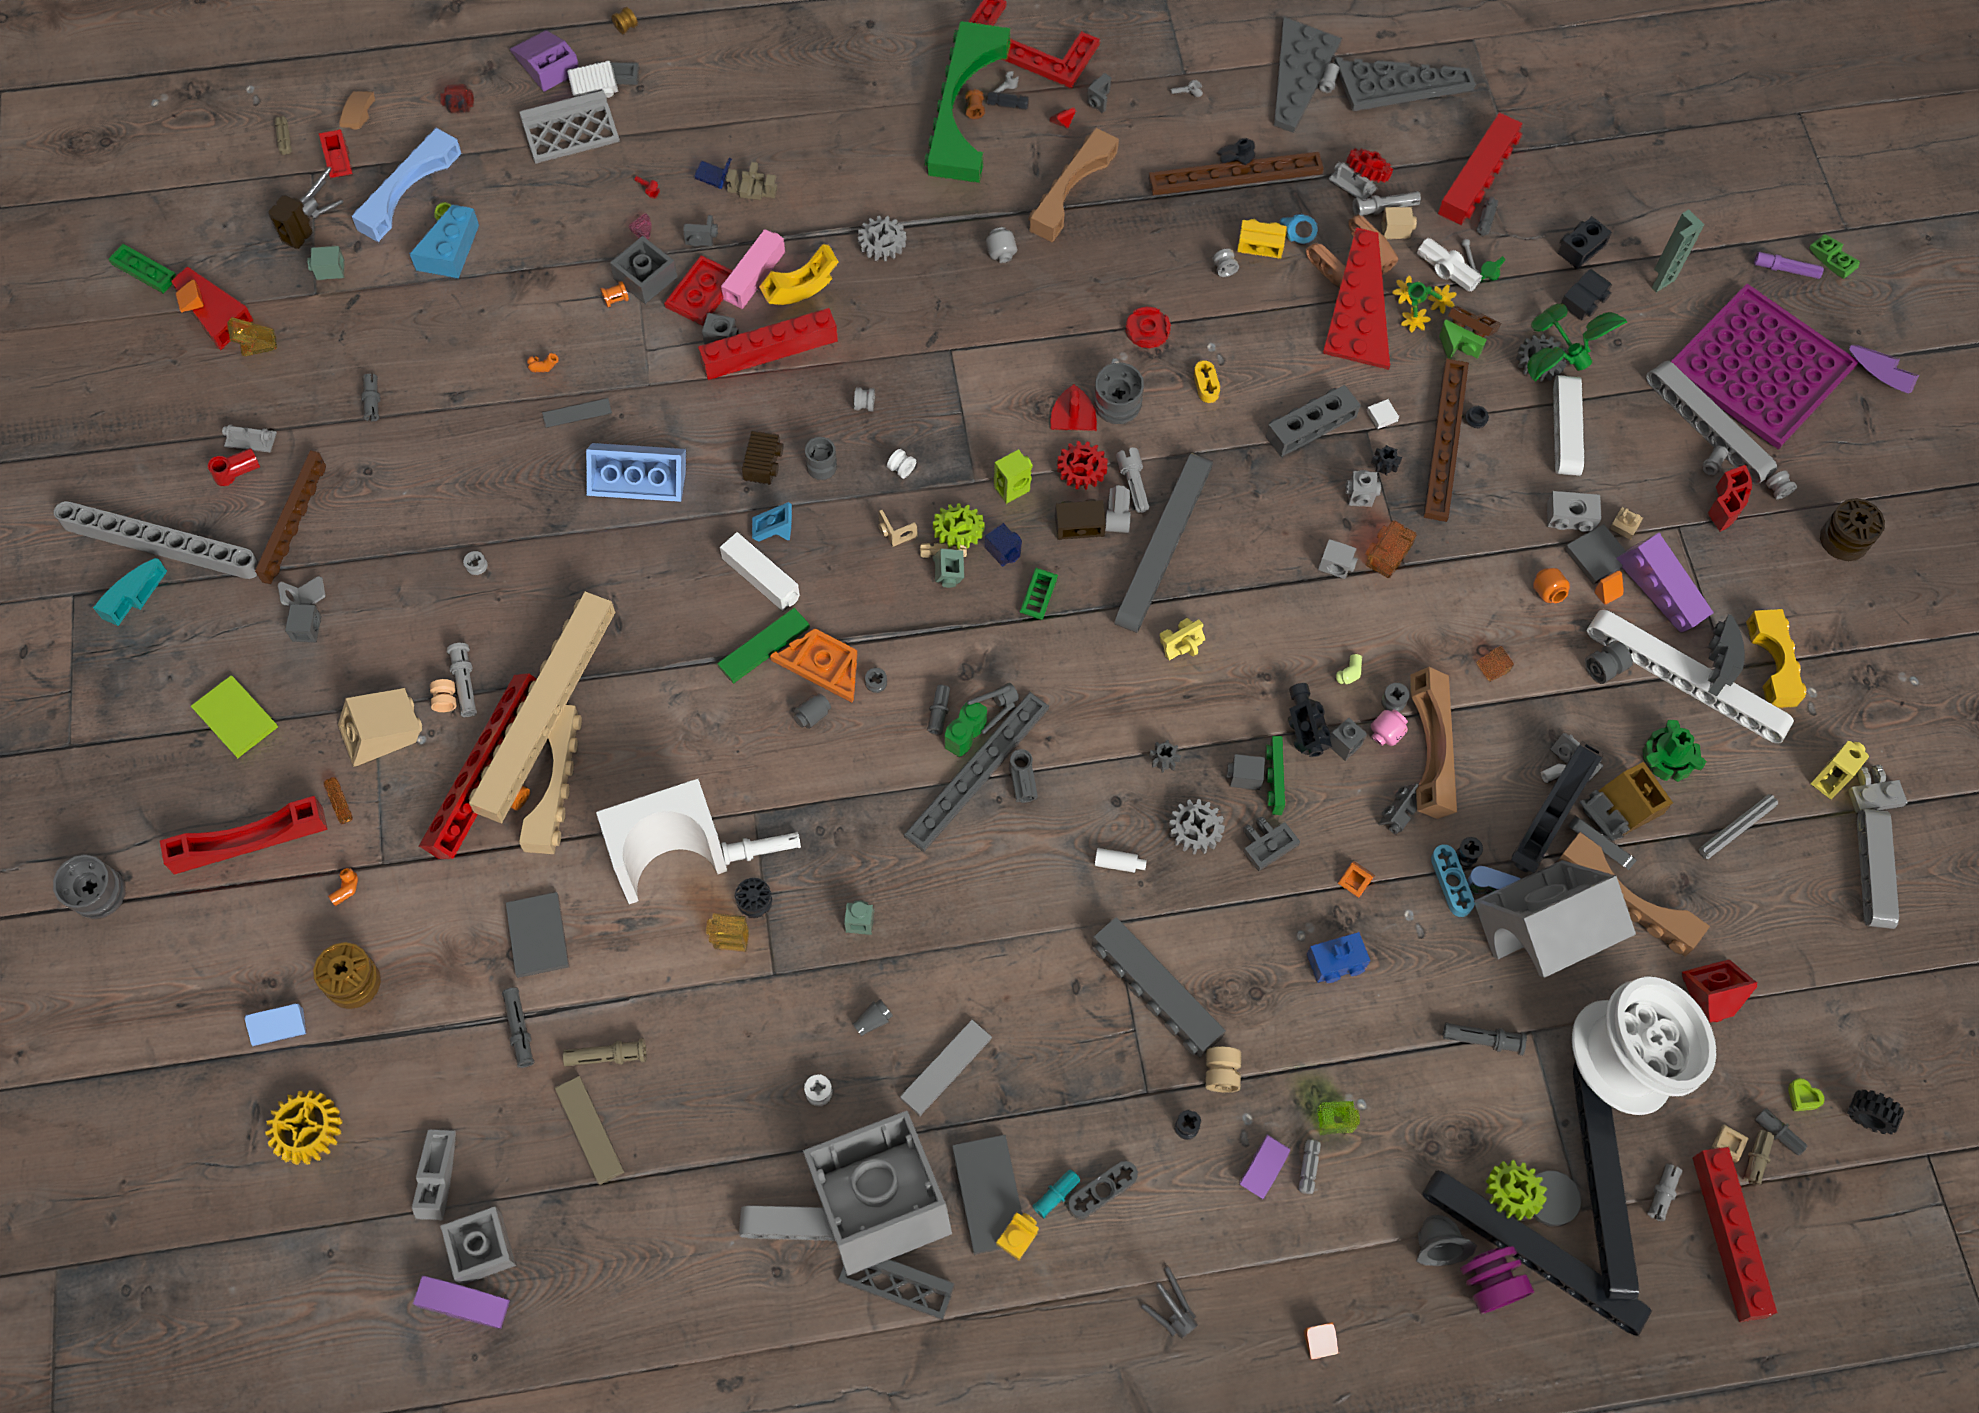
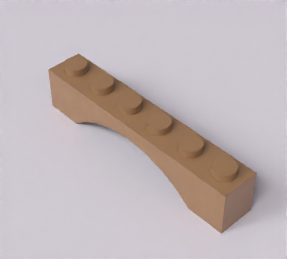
[1029,128,1119,243]
[1410,667,1457,819]
[1556,832,1710,957]

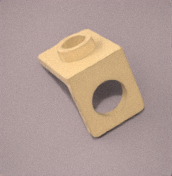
[879,510,917,547]

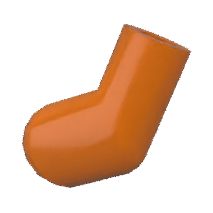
[527,353,559,373]
[328,868,358,906]

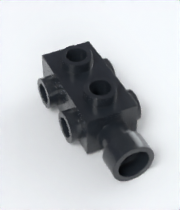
[1288,683,1332,757]

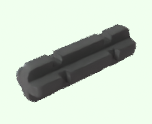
[1477,197,1498,236]

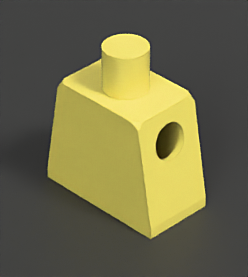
[1811,741,1869,799]

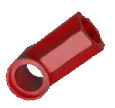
[208,448,260,486]

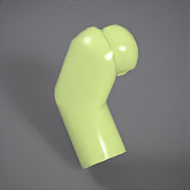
[1336,654,1362,684]

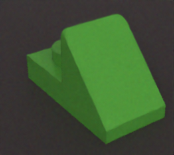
[1439,320,1487,359]

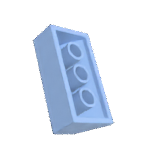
[586,443,686,502]

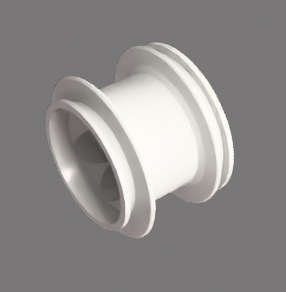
[1572,977,1716,1115]

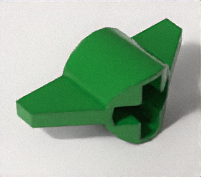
[1480,256,1506,280]

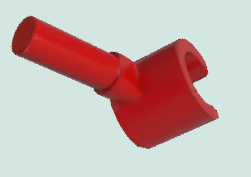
[634,176,660,198]

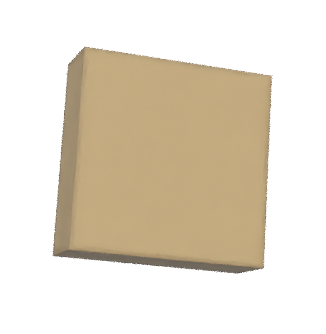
[1711,1125,1749,1163]

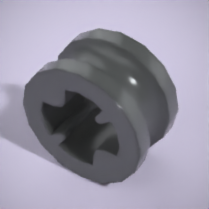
[865,668,887,693]

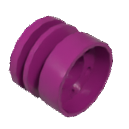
[1460,1246,1535,1314]

